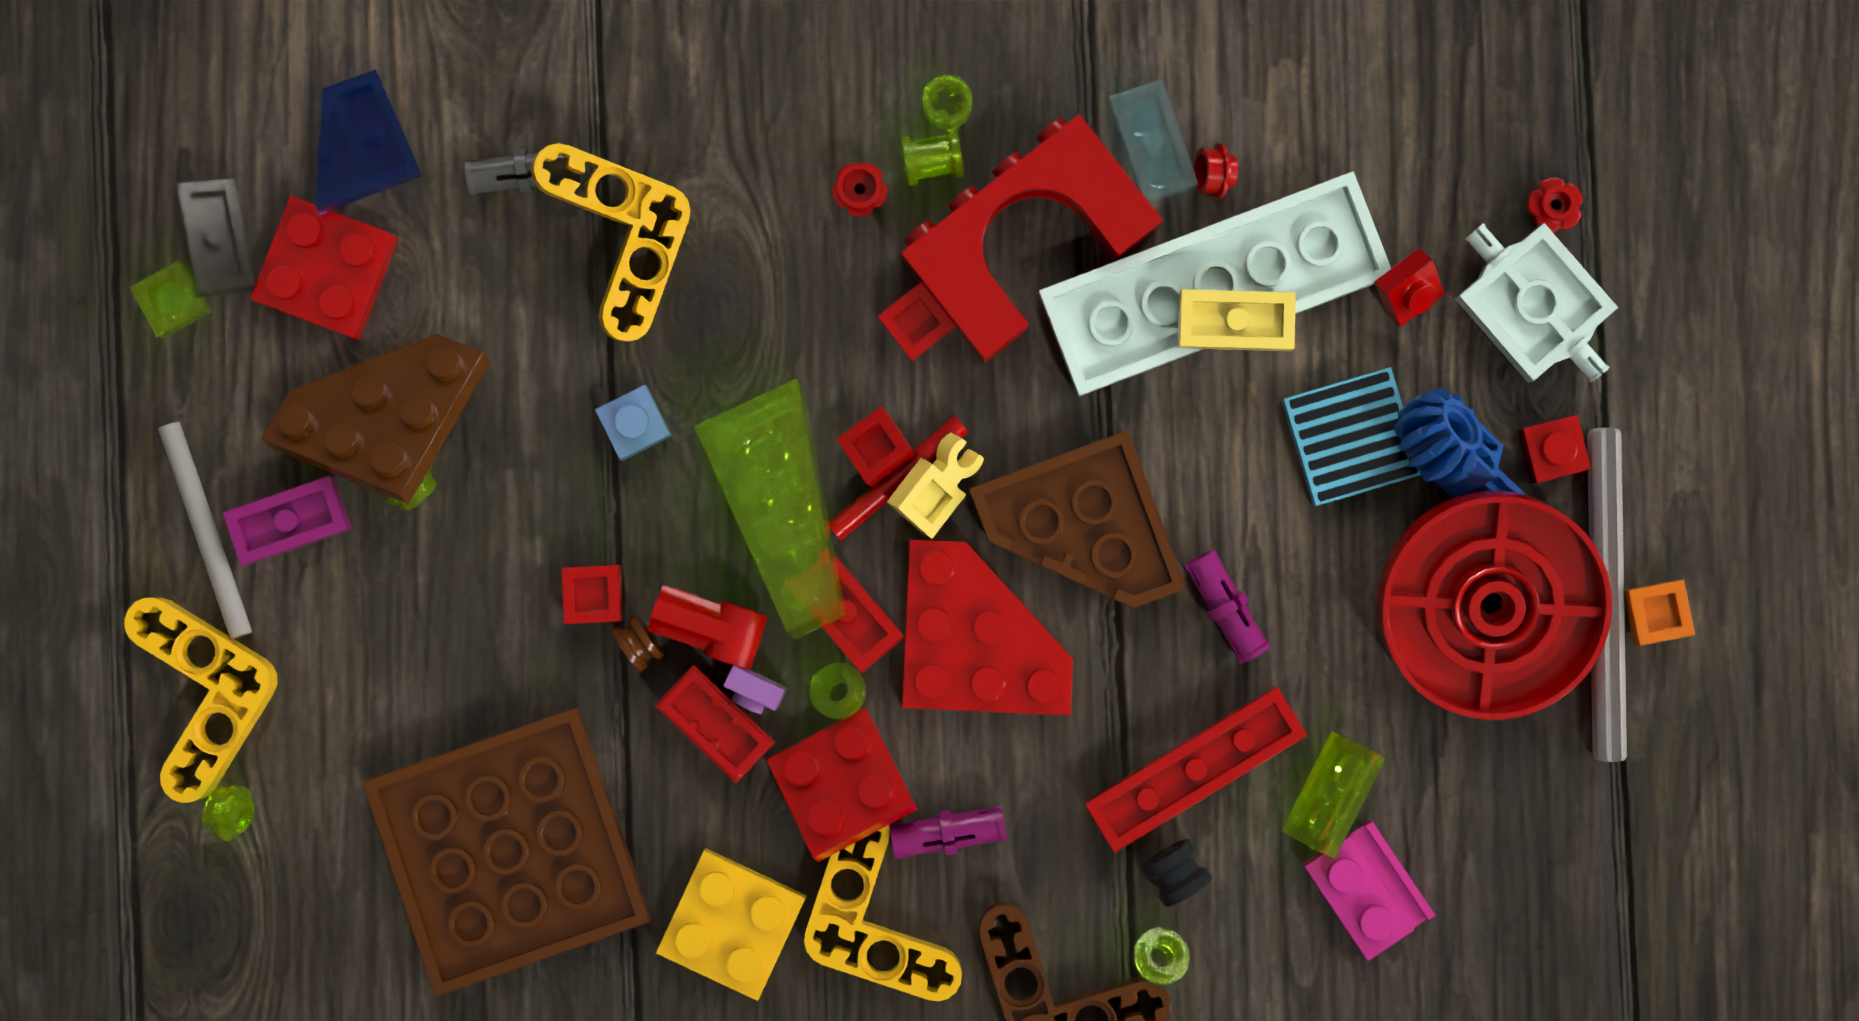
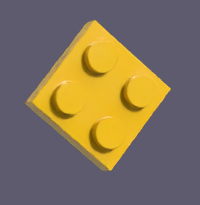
[656,848,807,1001]

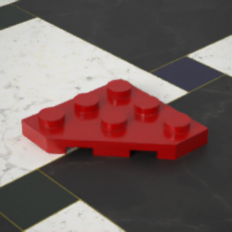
[902,540,1073,715]

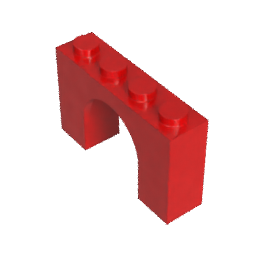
[901,114,1163,364]

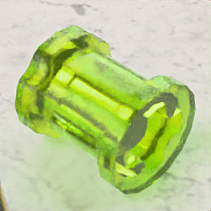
[900,128,964,187]

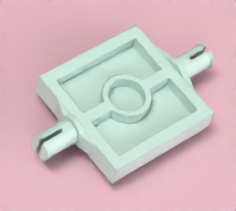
[1455,223,1618,383]

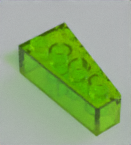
[694,379,846,639]

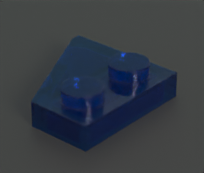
[314,69,421,215]

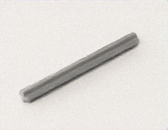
[1587,428,1627,762]

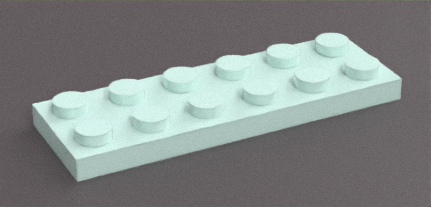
[1038,171,1391,397]

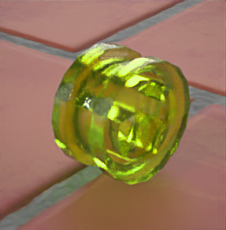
[922,75,972,130]

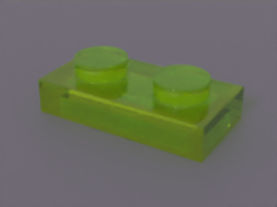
[1281,731,1386,859]

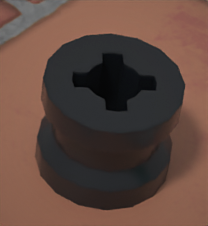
[1141,838,1212,907]

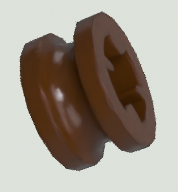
[612,615,664,672]

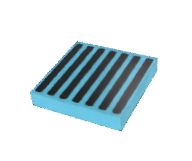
[1281,367,1421,507]

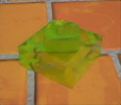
[130,260,212,339]

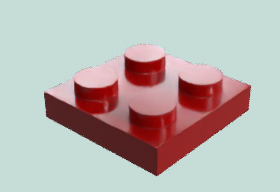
[250,195,399,341]
[766,707,918,862]

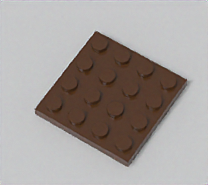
[362,707,652,997]

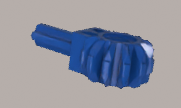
[1393,387,1526,498]

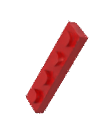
[1084,686,1308,853]

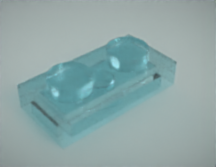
[1108,78,1198,203]

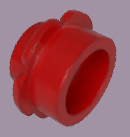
[1193,143,1238,199]
[832,162,887,217]
[1527,177,1583,233]

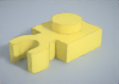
[887,433,984,539]

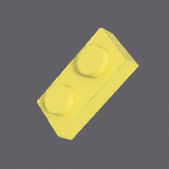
[1178,289,1296,351]

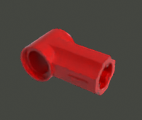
[648,585,769,670]

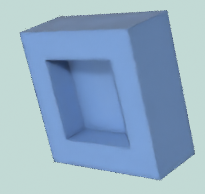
[595,385,672,461]

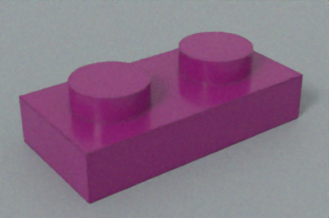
[223,476,353,566]

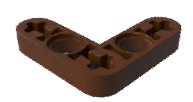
[979,902,1171,1021]

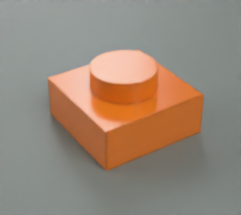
[1624,579,1695,646]

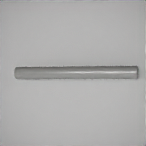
[158,422,252,639]

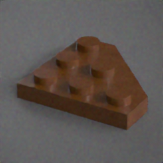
[261,334,490,505]
[969,430,1187,608]

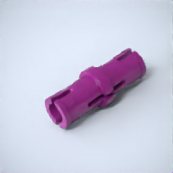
[1184,549,1271,664]
[890,805,1007,860]

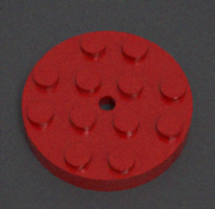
[1377,491,1613,720]

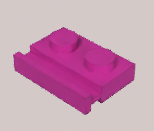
[1302,819,1436,961]

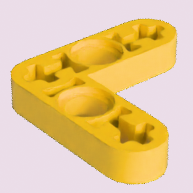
[531,143,690,341]
[124,598,278,803]
[804,824,962,1001]

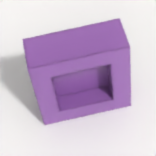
[724,665,788,715]

